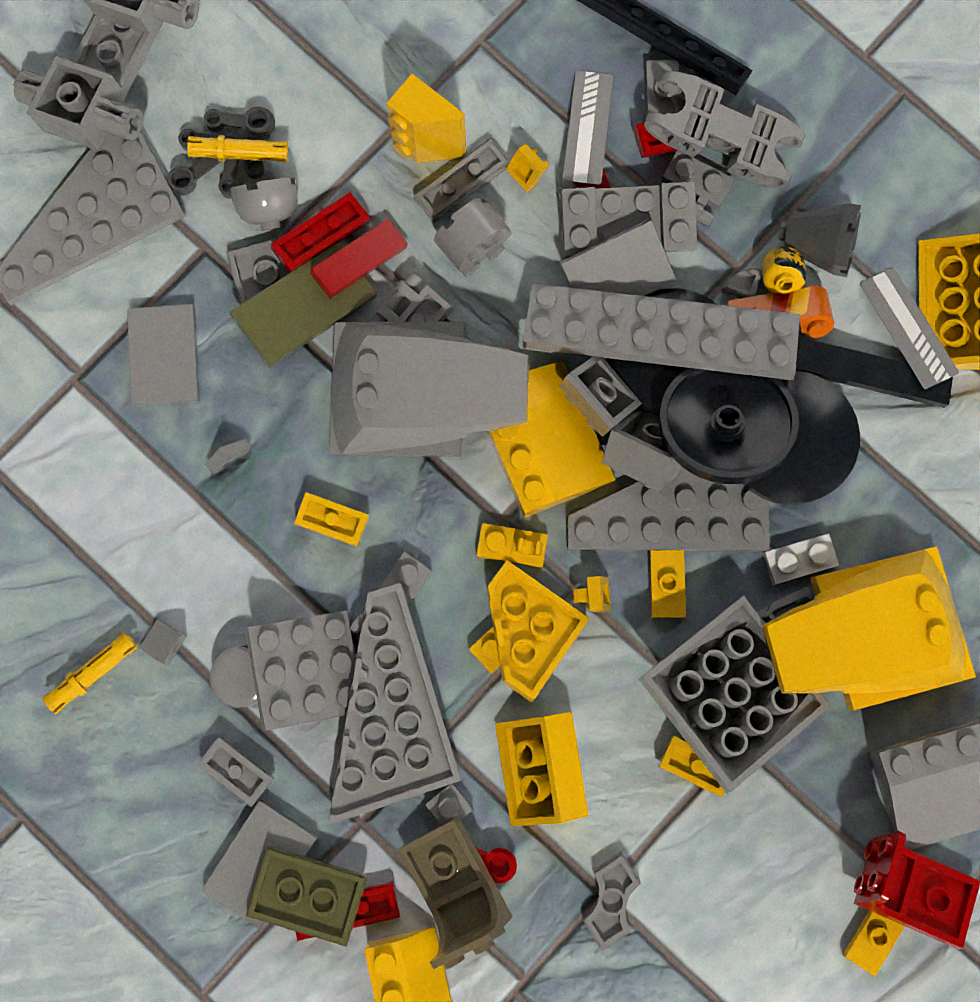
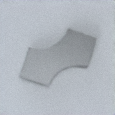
[582,852,641,951]

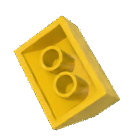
[386,73,466,163]
[495,712,589,826]
[364,926,452,1002]

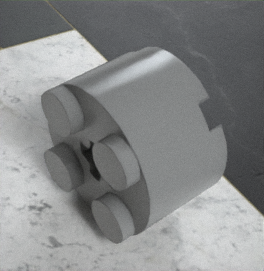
[434,198,512,277]

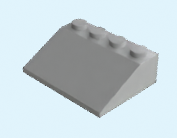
[868,719,980,850]

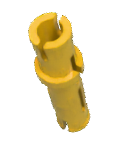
[187,135,288,162]
[42,631,138,714]

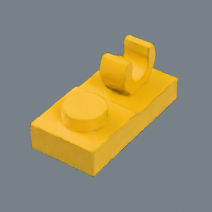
[476,523,548,568]

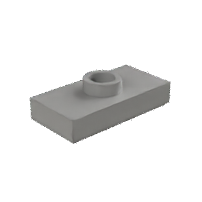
[645,60,679,115]

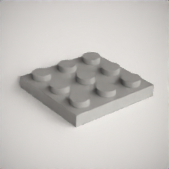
[245,611,356,731]

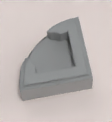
[721,268,762,299]
[206,438,251,474]

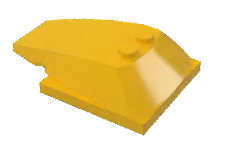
[762,546,976,711]

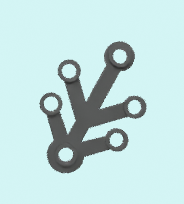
[168,107,275,199]

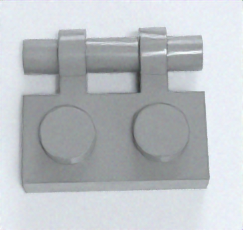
[661,150,735,227]
[370,271,454,322]

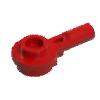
[476,847,517,884]

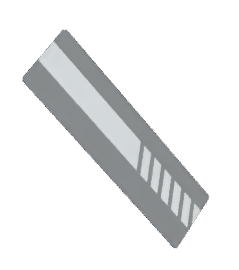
[563,71,613,185]
[860,268,959,389]

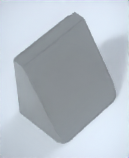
[140,619,187,665]

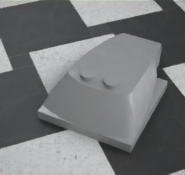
[329,322,529,457]
[639,587,830,793]

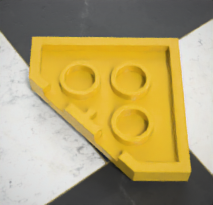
[486,560,590,703]

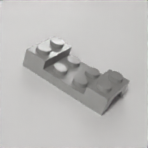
[562,181,697,258]

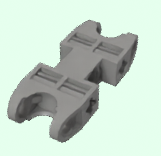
[644,72,805,188]

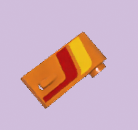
[728,286,835,338]

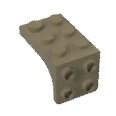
[398,816,513,969]

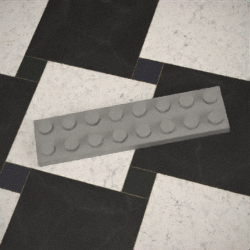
[523,283,800,380]

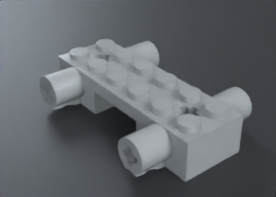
[13,0,199,151]

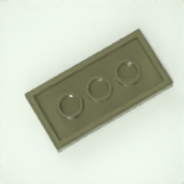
[230,242,377,368]

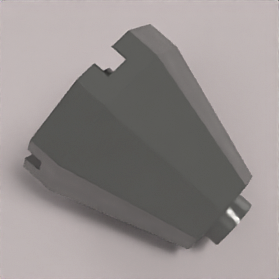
[779,203,861,277]

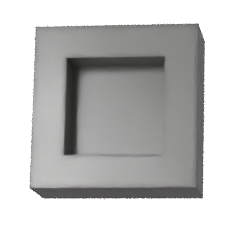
[425,783,473,825]

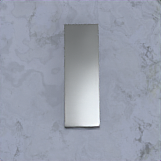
[414,138,510,223]

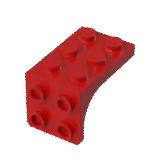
[853,831,980,949]

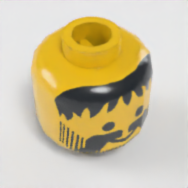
[762,247,806,293]

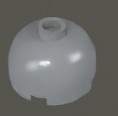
[230,178,298,231]

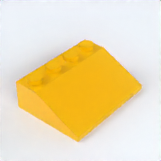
[919,233,980,370]
[487,360,616,519]

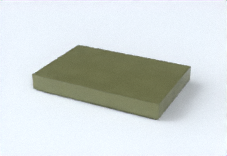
[246,846,368,947]

